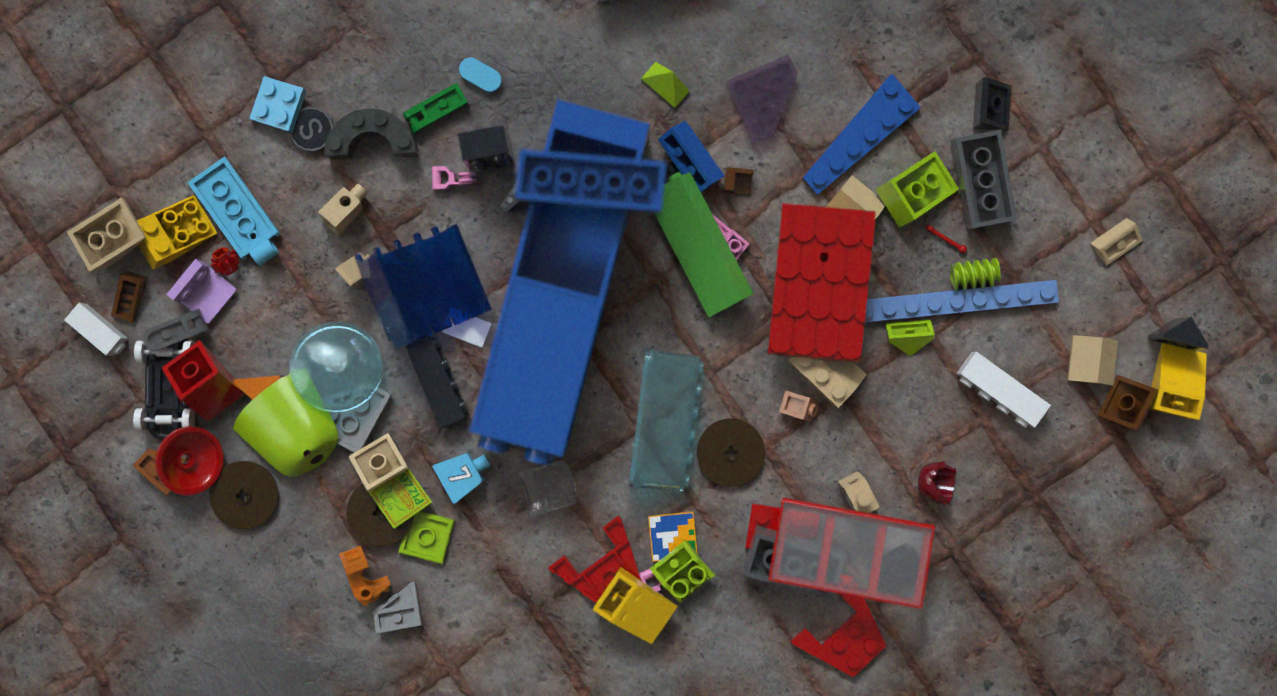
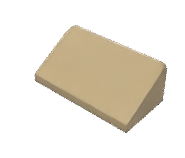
[1091,219,1143,266]

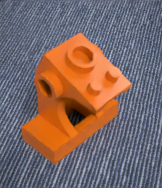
[339,546,391,606]

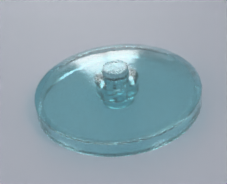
[289,322,383,412]

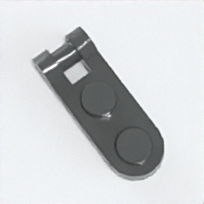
[142,309,209,351]

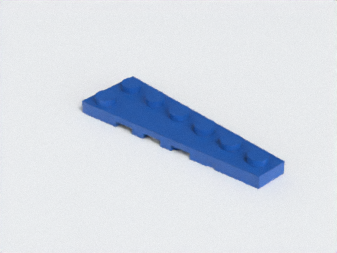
[802,74,921,196]

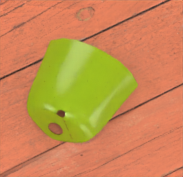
[233,369,338,477]

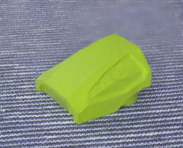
[650,540,716,603]

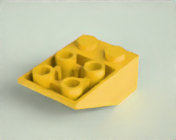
[137,195,217,270]
[1149,343,1207,420]
[593,567,678,644]

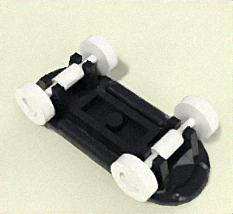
[133,338,195,441]

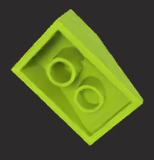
[875,151,959,228]

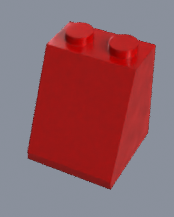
[162,340,245,422]

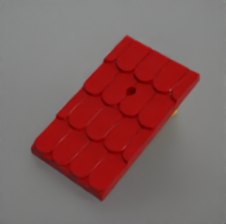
[767,203,876,363]

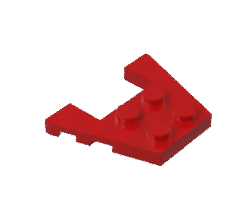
[548,515,642,603]
[790,581,886,677]

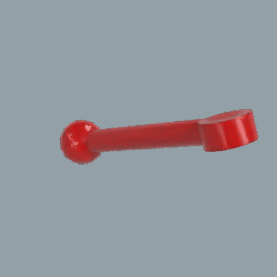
[925,225,967,254]

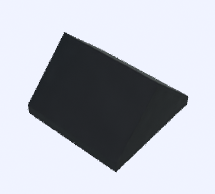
[973,77,1012,131]
[1148,317,1208,350]

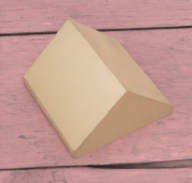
[826,175,885,219]
[1067,335,1118,386]
[348,433,409,492]

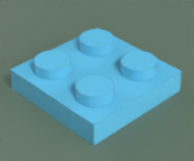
[249,76,307,133]

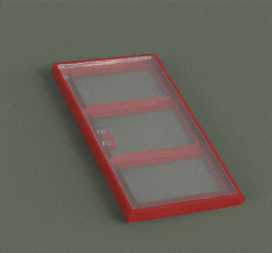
[768,497,935,609]

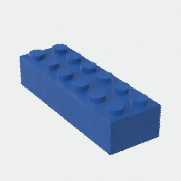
[515,149,665,214]

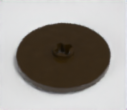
[697,418,765,487]
[209,461,279,529]
[346,483,414,546]

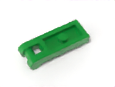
[403,83,469,134]

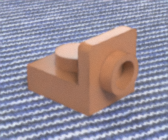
[779,391,818,422]

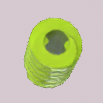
[950,258,1001,291]

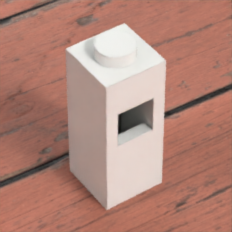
[65,303,128,356]

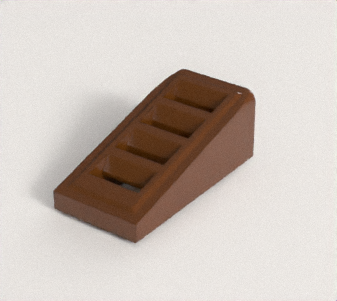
[111,271,147,323]

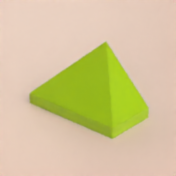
[641,62,690,108]
[885,320,935,356]

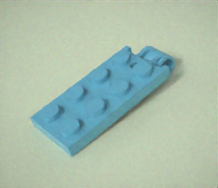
[187,156,281,266]

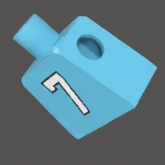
[432,452,491,504]

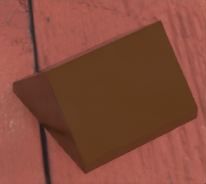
[1098,375,1158,431]

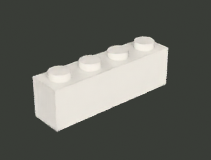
[956,352,1051,428]

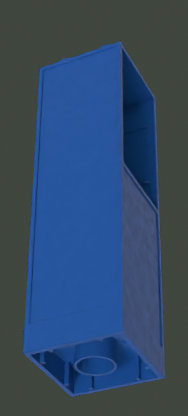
[469,100,650,465]

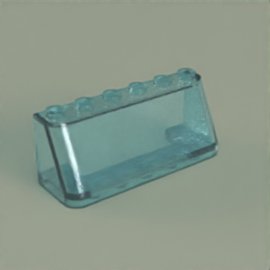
[629,349,704,492]

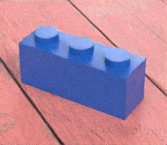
[658,121,725,193]

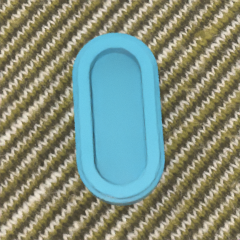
[459,58,502,93]

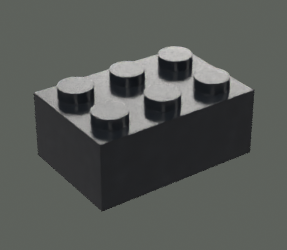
[457,125,514,173]

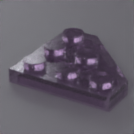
[726,55,797,145]

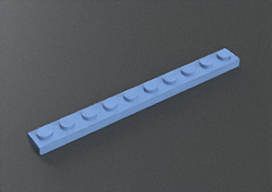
[865,280,1059,322]

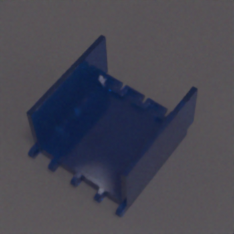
[354,224,492,349]

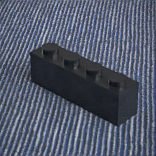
[404,333,468,428]

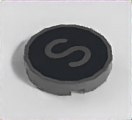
[289,106,334,152]

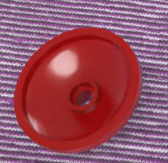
[155,426,223,495]

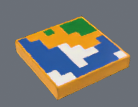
[648,511,697,562]

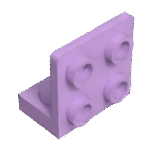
[166,259,237,324]

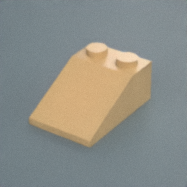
[67,198,146,272]

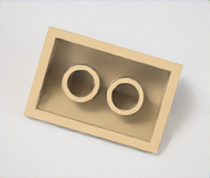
[786,357,867,408]

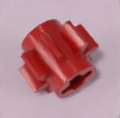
[210,247,240,276]

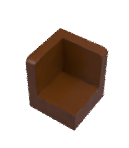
[724,167,754,195]

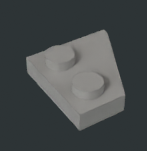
[373,581,423,634]

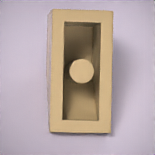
[335,252,377,289]

